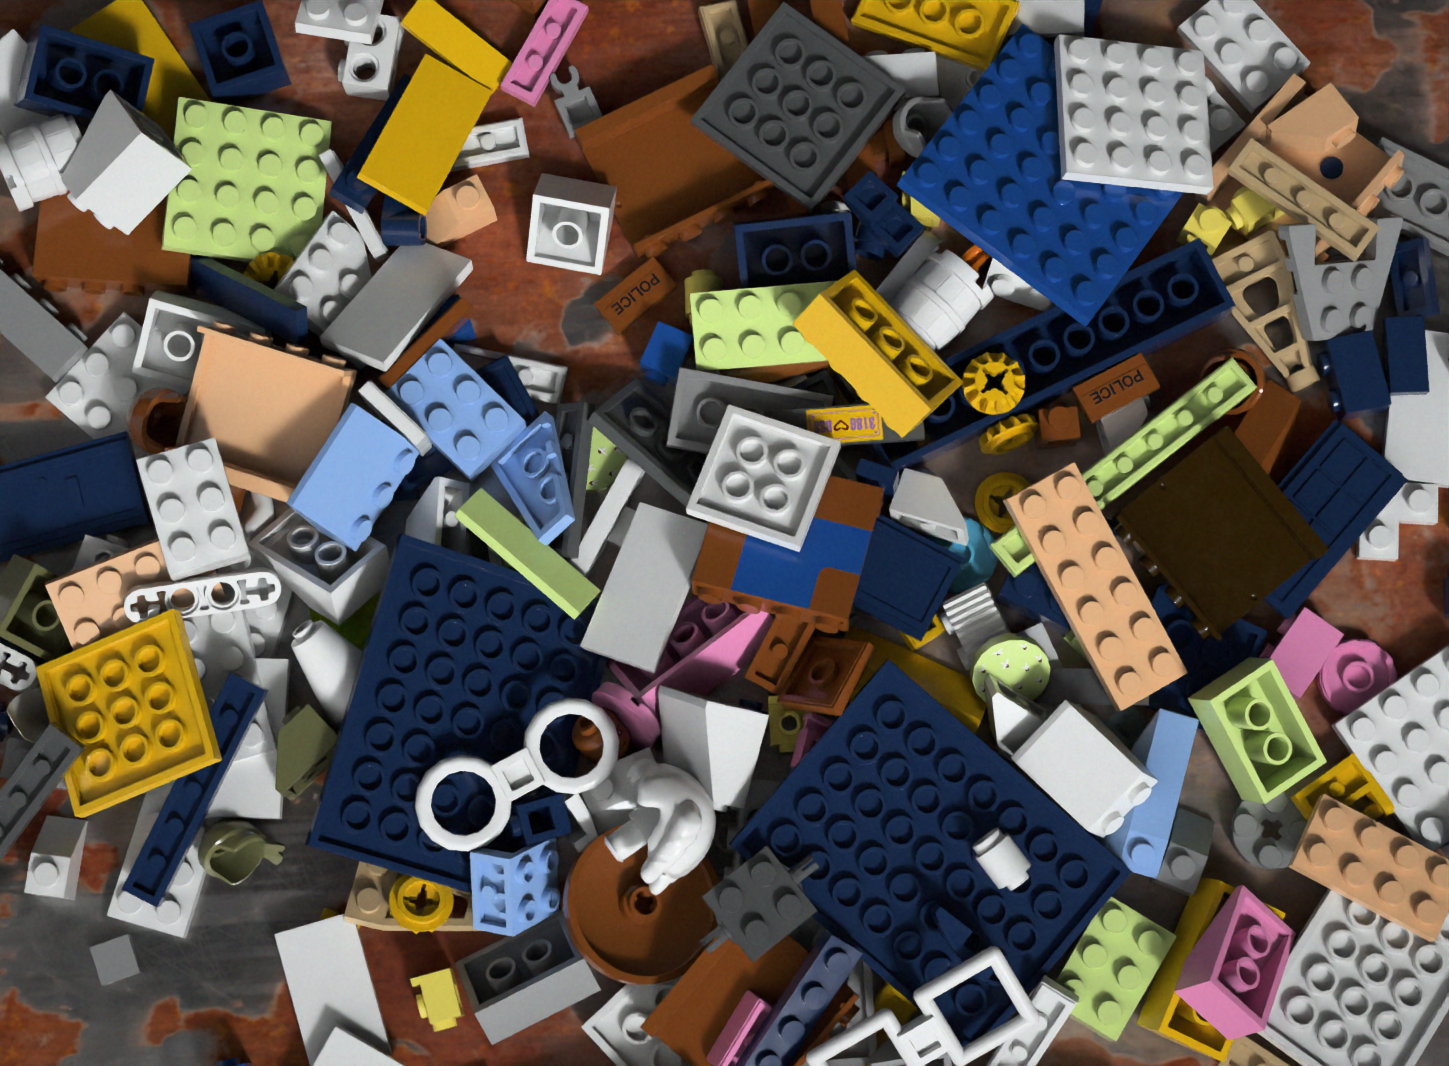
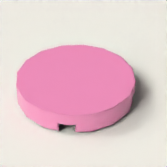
[1317,638,1397,715]
[592,682,661,749]

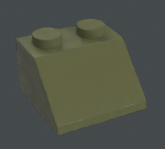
[0,554,71,662]
[275,704,338,801]

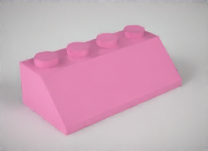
[606,595,774,728]

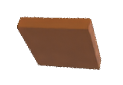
[777,636,877,716]

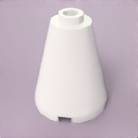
[291,620,363,732]

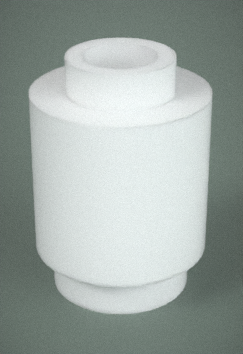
[972,827,1031,891]

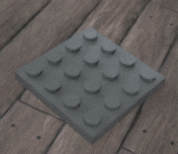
[690,1,906,213]

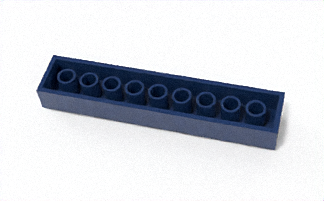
[851,238,1236,475]

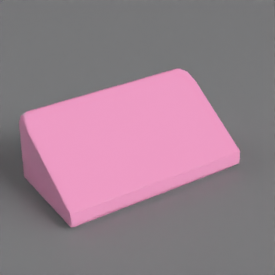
[706,990,774,1066]

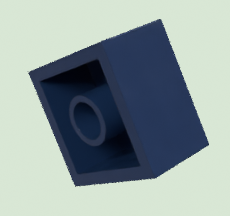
[189,0,292,105]

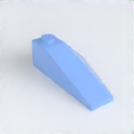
[1082,708,1199,879]

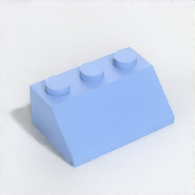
[286,402,420,552]

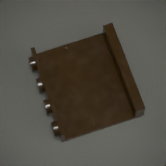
[1111,426,1329,641]

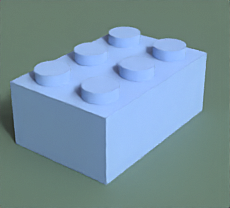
[385,338,526,483]

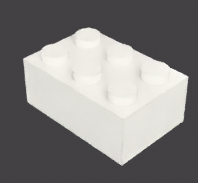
[136,437,251,581]

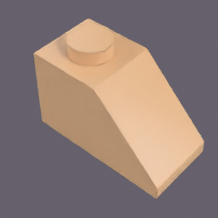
[1266,83,1359,153]
[426,174,497,248]

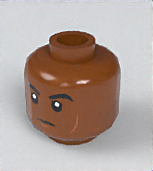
[572,707,631,765]

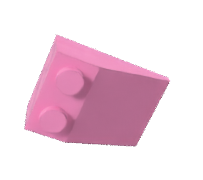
[1174,885,1296,1040]

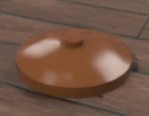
[563,824,719,985]

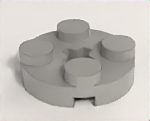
[1230,792,1307,870]

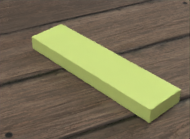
[454,488,601,620]

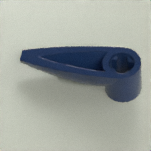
[381,194,427,246]

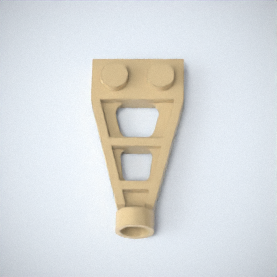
[1212,229,1320,393]
[344,862,482,931]

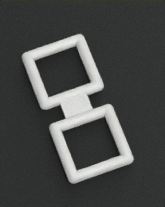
[806,946,1039,1066]

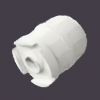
[0,114,83,212]
[889,246,994,353]

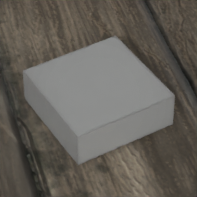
[89,934,142,986]

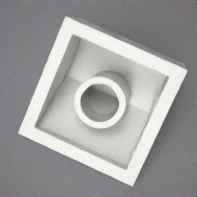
[526,173,617,275]

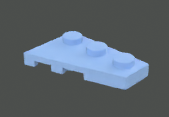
[490,411,575,546]

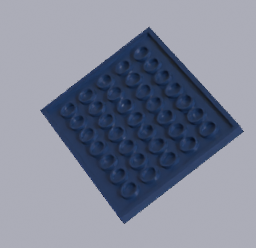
[305,534,608,894]
[729,659,1132,1047]

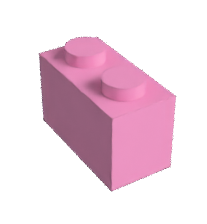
[1258,607,1344,701]

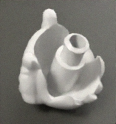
[604,758,716,895]

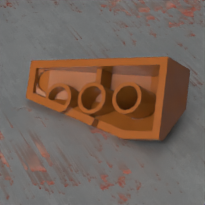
[1233,379,1301,485]

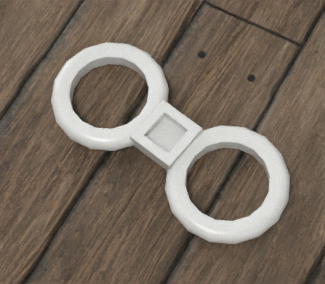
[415,698,620,852]

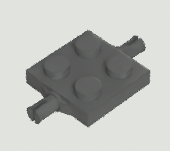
[699,846,819,962]

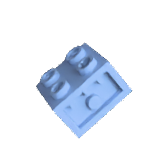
[470,837,560,937]

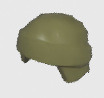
[198,818,285,885]

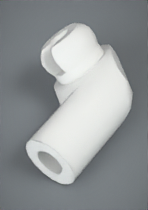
[241,491,276,542]

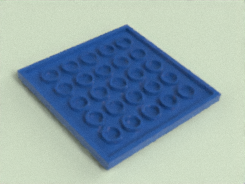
[897,24,1184,327]

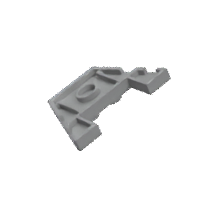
[1278,216,1403,341]

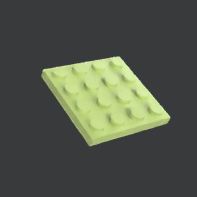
[161,97,332,263]

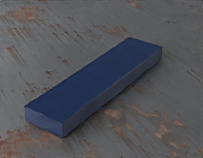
[190,255,309,345]

